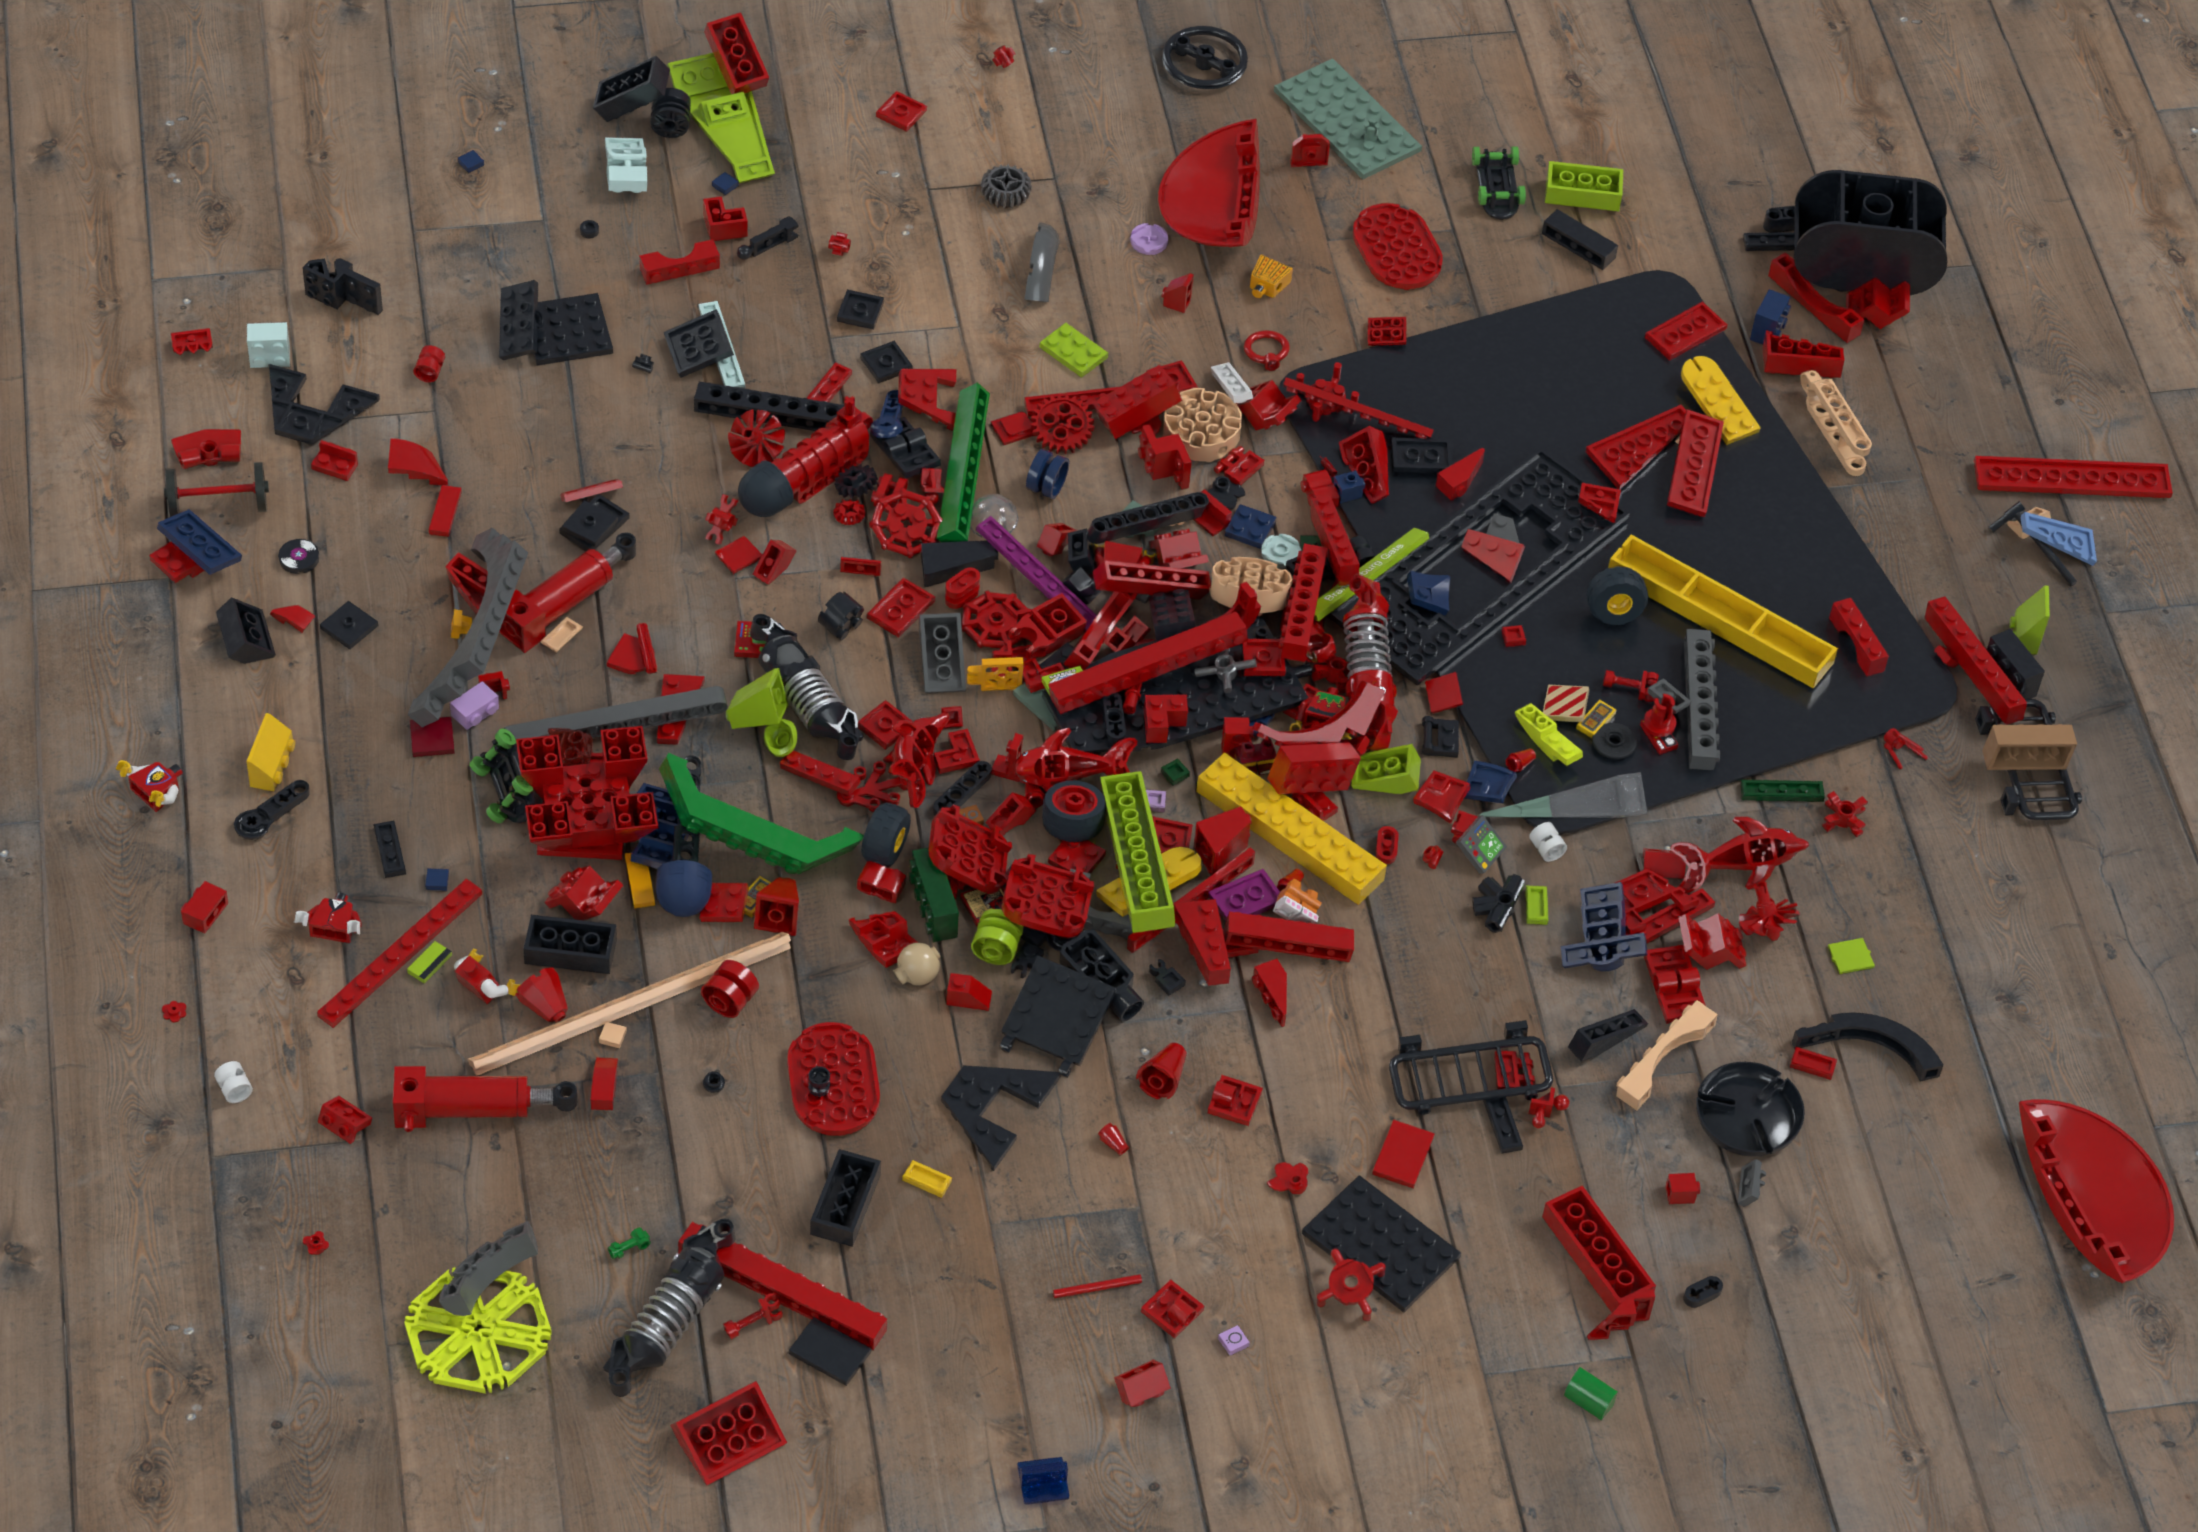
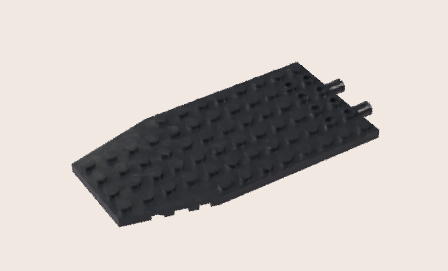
[1042,615,1312,755]

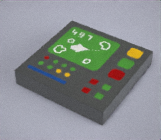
[1456,815,1507,874]

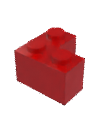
[703,196,748,241]
[1144,695,1188,743]

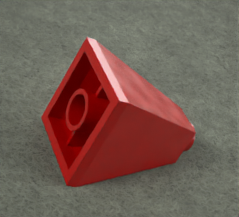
[754,877,799,936]

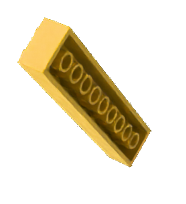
[1196,752,1387,905]

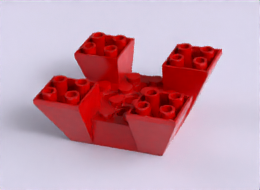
[516,726,658,851]

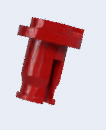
[1643,694,1676,737]

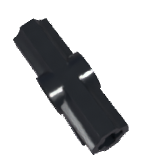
[1472,874,1525,933]

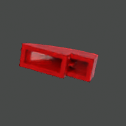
[590,1057,618,1110]

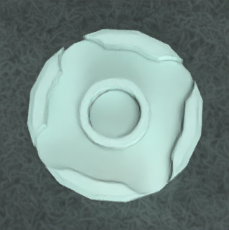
[1261,534,1301,568]

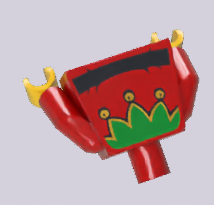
[1290,687,1351,740]

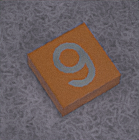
[959,805,984,825]

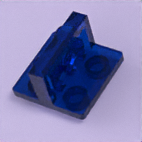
[1017,1457,1070,1505]

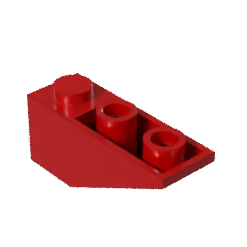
[1252,958,1287,1027]

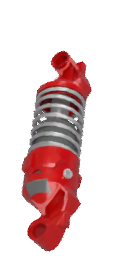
[1343,574,1398,751]

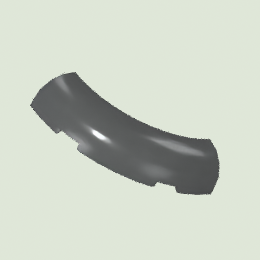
[1025,222,1060,302]
[439,1221,538,1316]

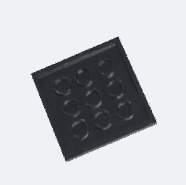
[533,293,613,366]

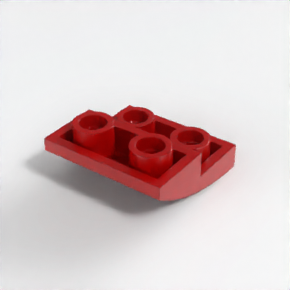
[1368,317,1407,346]

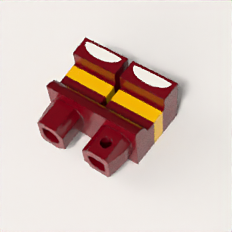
[1234,738,1277,775]

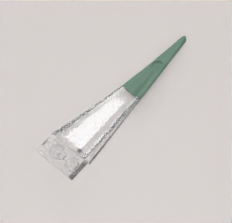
[1479,772,1647,818]

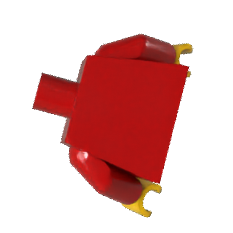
[1094,541,1156,566]

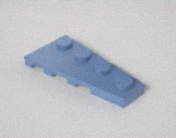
[2021,512,2097,566]

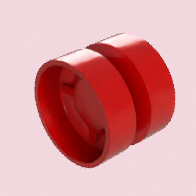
[701,960,759,1018]

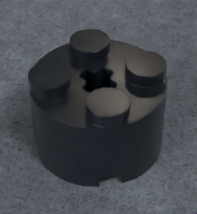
[818,591,864,640]

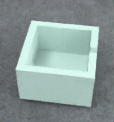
[247,322,290,368]

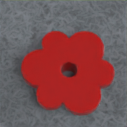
[162,1001,186,1023]

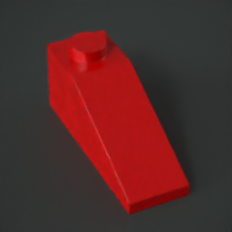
[1436,447,1485,500]

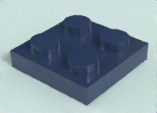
[1225,504,1277,549]

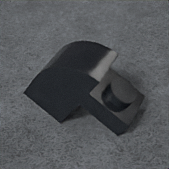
[1062,567,1102,604]

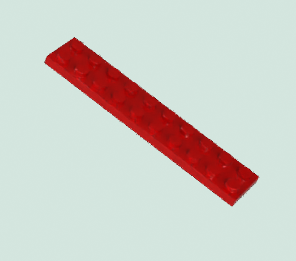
[1974,456,2173,498]

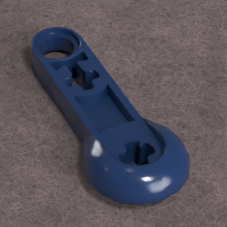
[870,390,904,439]

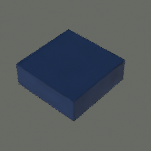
[458,150,484,173]
[712,172,739,195]
[425,868,449,891]

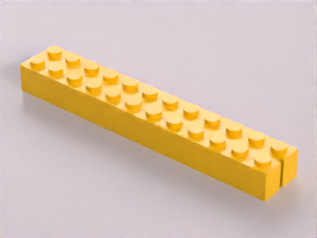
[1608,534,1838,688]

